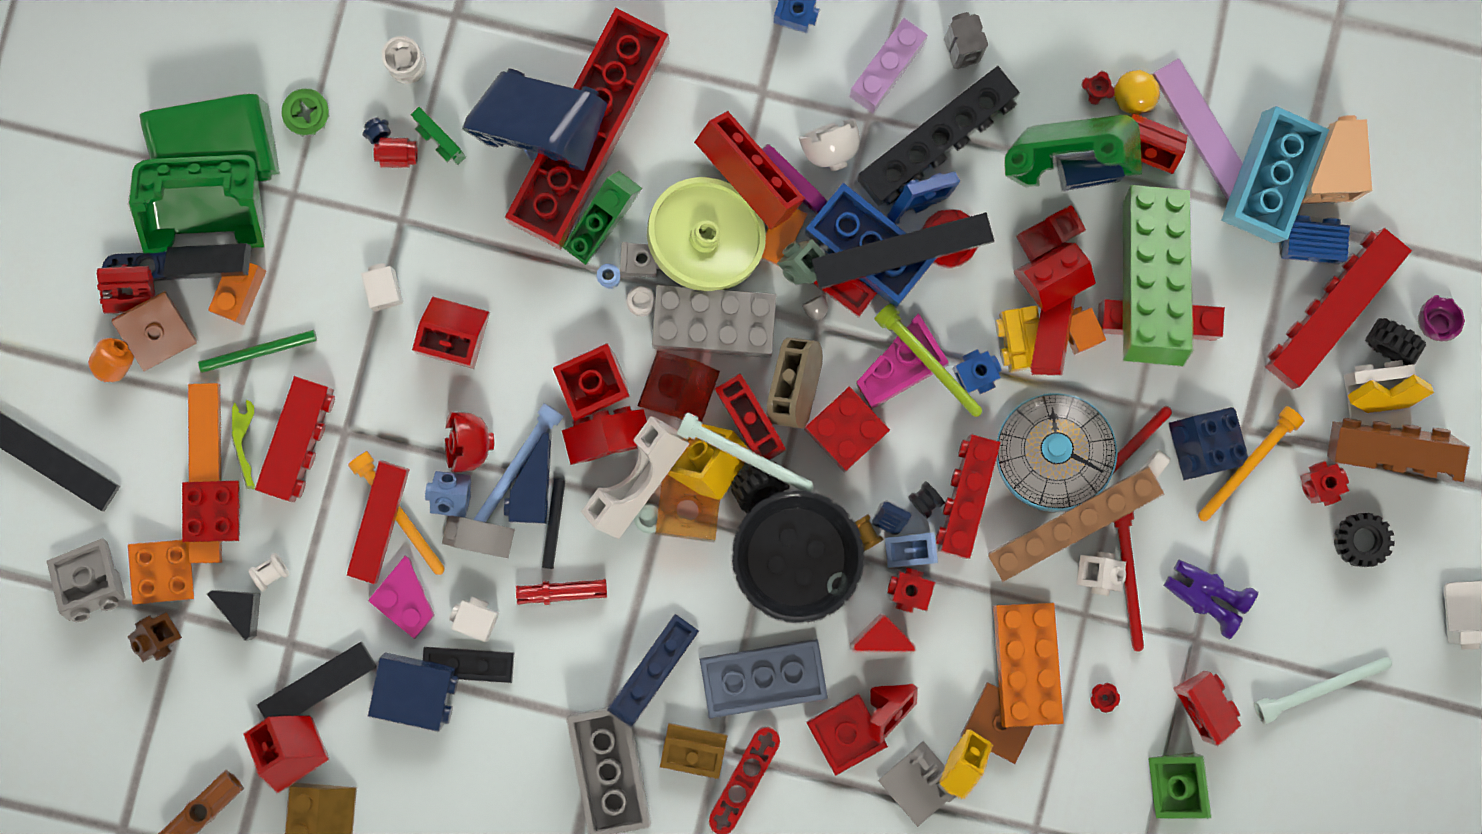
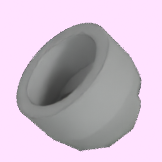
[802,295,828,319]

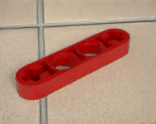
[709,727,780,834]

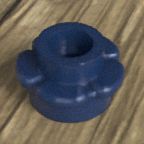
[362,117,391,144]

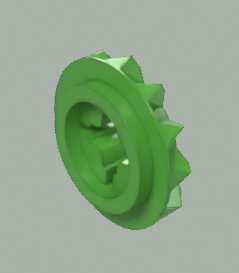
[281,88,330,136]

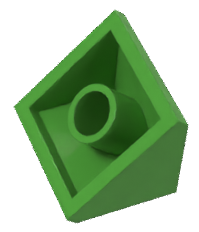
[1149,752,1212,819]

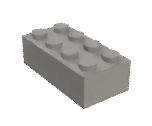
[652,285,776,358]
[566,708,651,834]

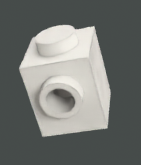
[449,597,499,642]

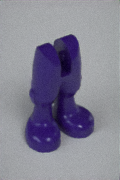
[1163,559,1259,640]

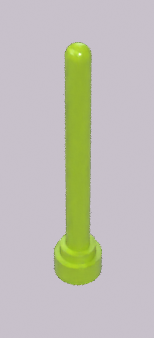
[874,303,982,417]

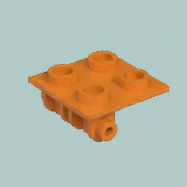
[127,540,194,605]

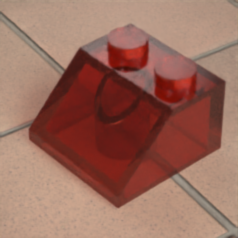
[637,350,720,423]

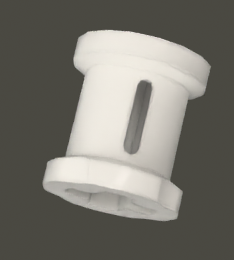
[248,553,289,591]

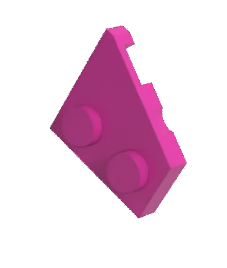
[368,556,435,639]

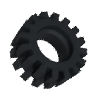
[1365,318,1426,365]
[731,460,790,514]
[1334,513,1395,567]

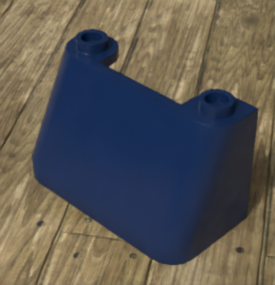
[462,68,608,171]

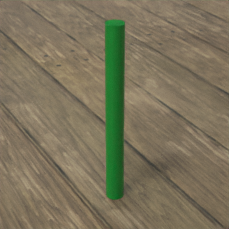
[198,330,317,373]

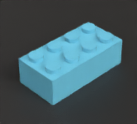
[1221,106,1329,243]

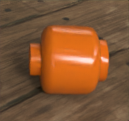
[88,338,134,382]

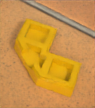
[1348,374,1434,413]

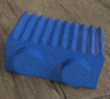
[1281,215,1350,264]

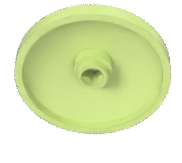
[647,177,766,291]

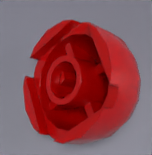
[445,412,495,472]

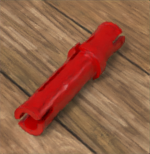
[516,579,607,605]

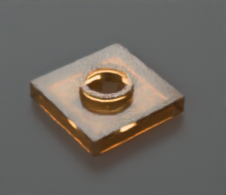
[655,475,720,542]

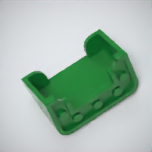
[139,94,280,182]
[1004,115,1142,187]
[128,155,265,253]

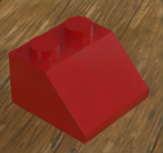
[1014,242,1096,312]
[553,343,630,421]
[1173,671,1241,746]

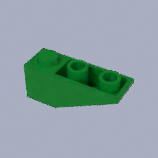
[562,171,642,265]

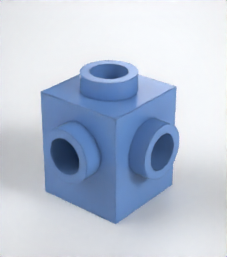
[425,471,471,517]

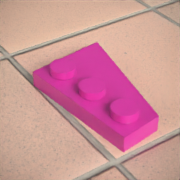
[856,313,949,409]

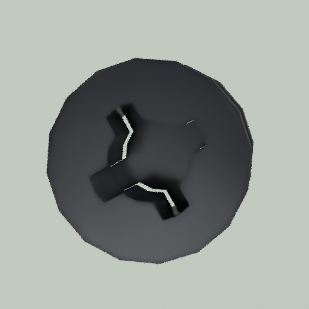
[908,481,945,519]

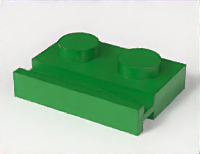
[410,107,466,165]

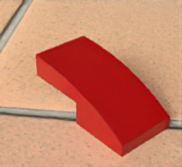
[1016,204,1086,262]

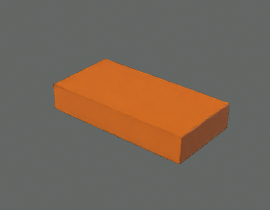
[761,209,808,266]

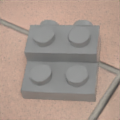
[47,538,126,622]

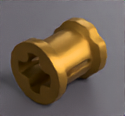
[855,514,884,551]

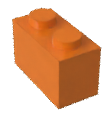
[208,263,267,325]

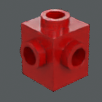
[1300,461,1349,506]
[887,568,935,613]

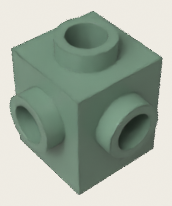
[777,239,825,285]

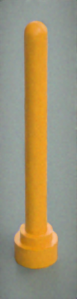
[1198,406,1305,522]
[348,451,445,575]

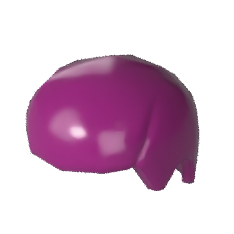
[1418,295,1465,342]

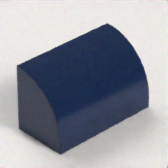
[1056,151,1125,192]

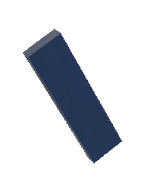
[607,614,699,728]

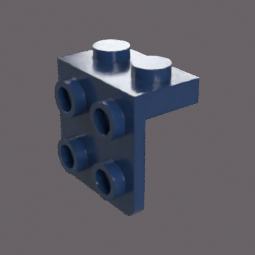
[1168,407,1248,480]

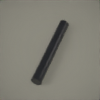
[542,479,566,569]

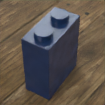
[368,652,459,732]

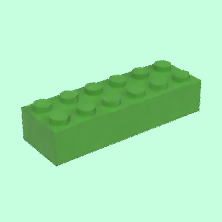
[1123,185,1193,366]

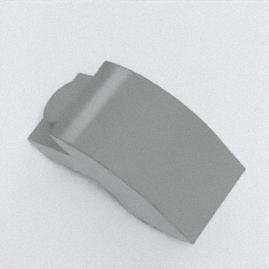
[442,515,515,558]

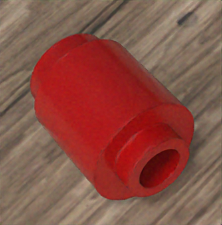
[374,138,418,168]

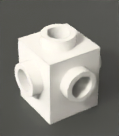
[1076,551,1126,596]

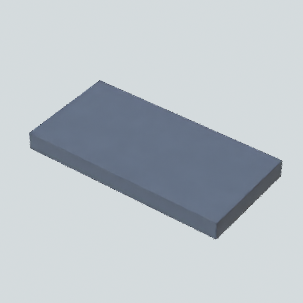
[700,639,828,719]

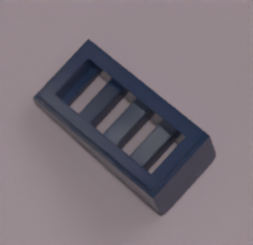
[872,501,912,535]

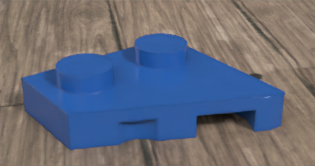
[886,172,960,224]

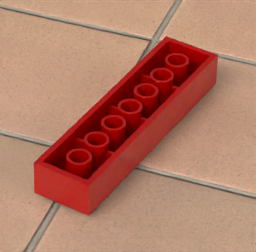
[505,7,669,250]

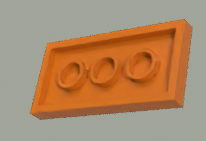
[993,603,1064,727]

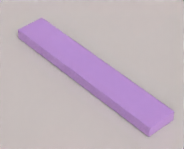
[1152,58,1243,201]

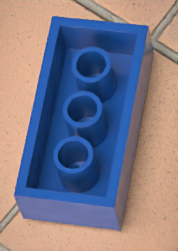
[804,183,936,308]

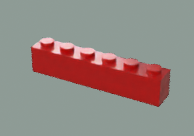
[1265,228,1412,390]

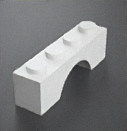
[581,416,689,539]

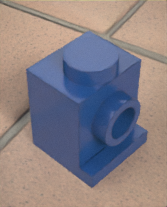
[773,0,820,33]

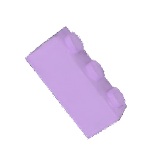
[849,18,928,113]

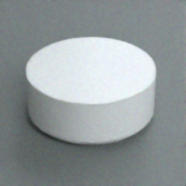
[626,286,656,317]

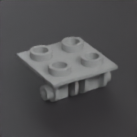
[878,741,956,827]

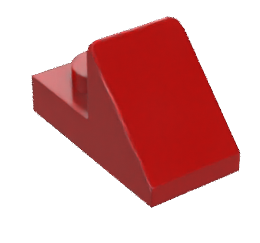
[870,684,918,743]

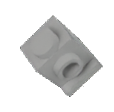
[620,242,661,278]

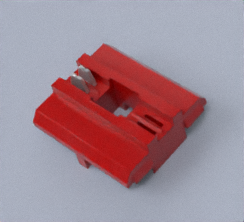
[96,264,156,314]

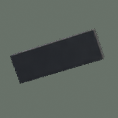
[163,243,252,279]
[423,647,515,683]

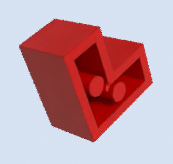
[562,406,647,465]

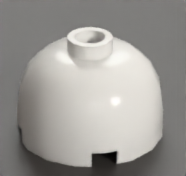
[799,119,860,171]

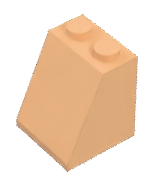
[1301,115,1372,204]

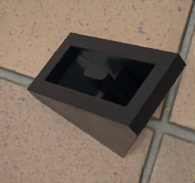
[207,590,261,641]

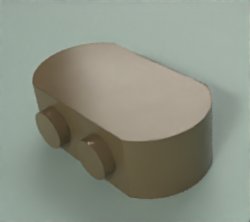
[767,337,823,429]

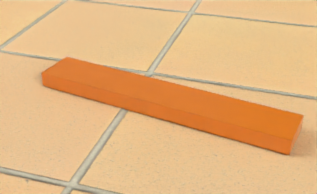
[188,383,222,563]

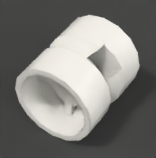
[382,36,426,84]

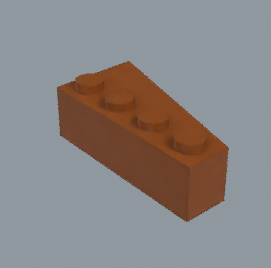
[1327,418,1470,482]

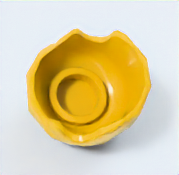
[1114,70,1160,115]

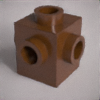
[128,612,182,662]

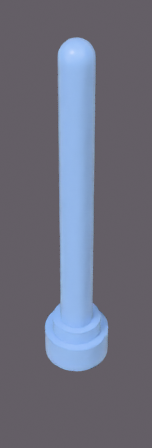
[473,403,564,523]

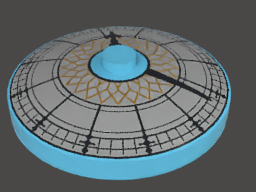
[996,393,1117,512]

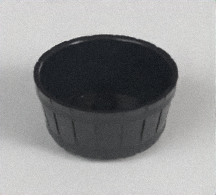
[732,490,864,623]

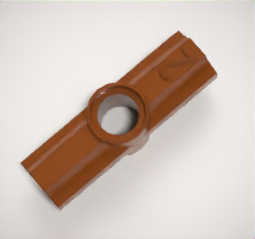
[158,770,244,834]

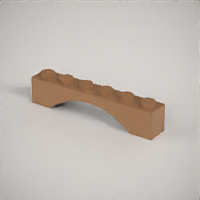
[988,466,1164,582]

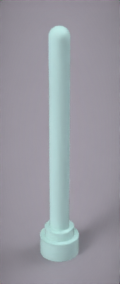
[677,412,813,492]
[1254,657,1392,724]

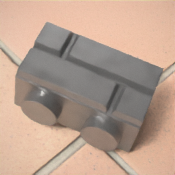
[944,12,988,69]

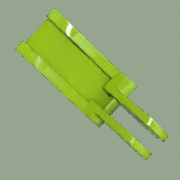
[232,399,255,490]

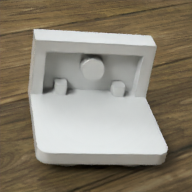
[1344,360,1416,428]
[1444,581,1482,650]

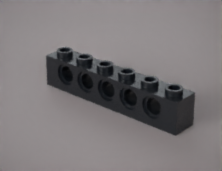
[857,66,1020,207]

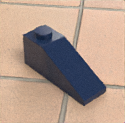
[504,433,552,524]

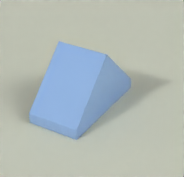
[885,533,938,568]

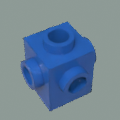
[952,349,1002,394]

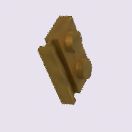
[660,723,728,779]

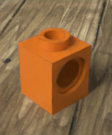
[1068,306,1106,355]

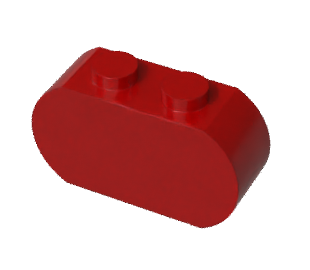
[714,373,786,460]

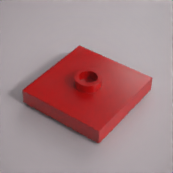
[806,693,888,776]

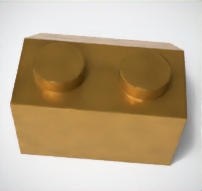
[285,783,357,834]

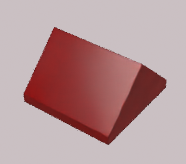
[850,614,915,652]

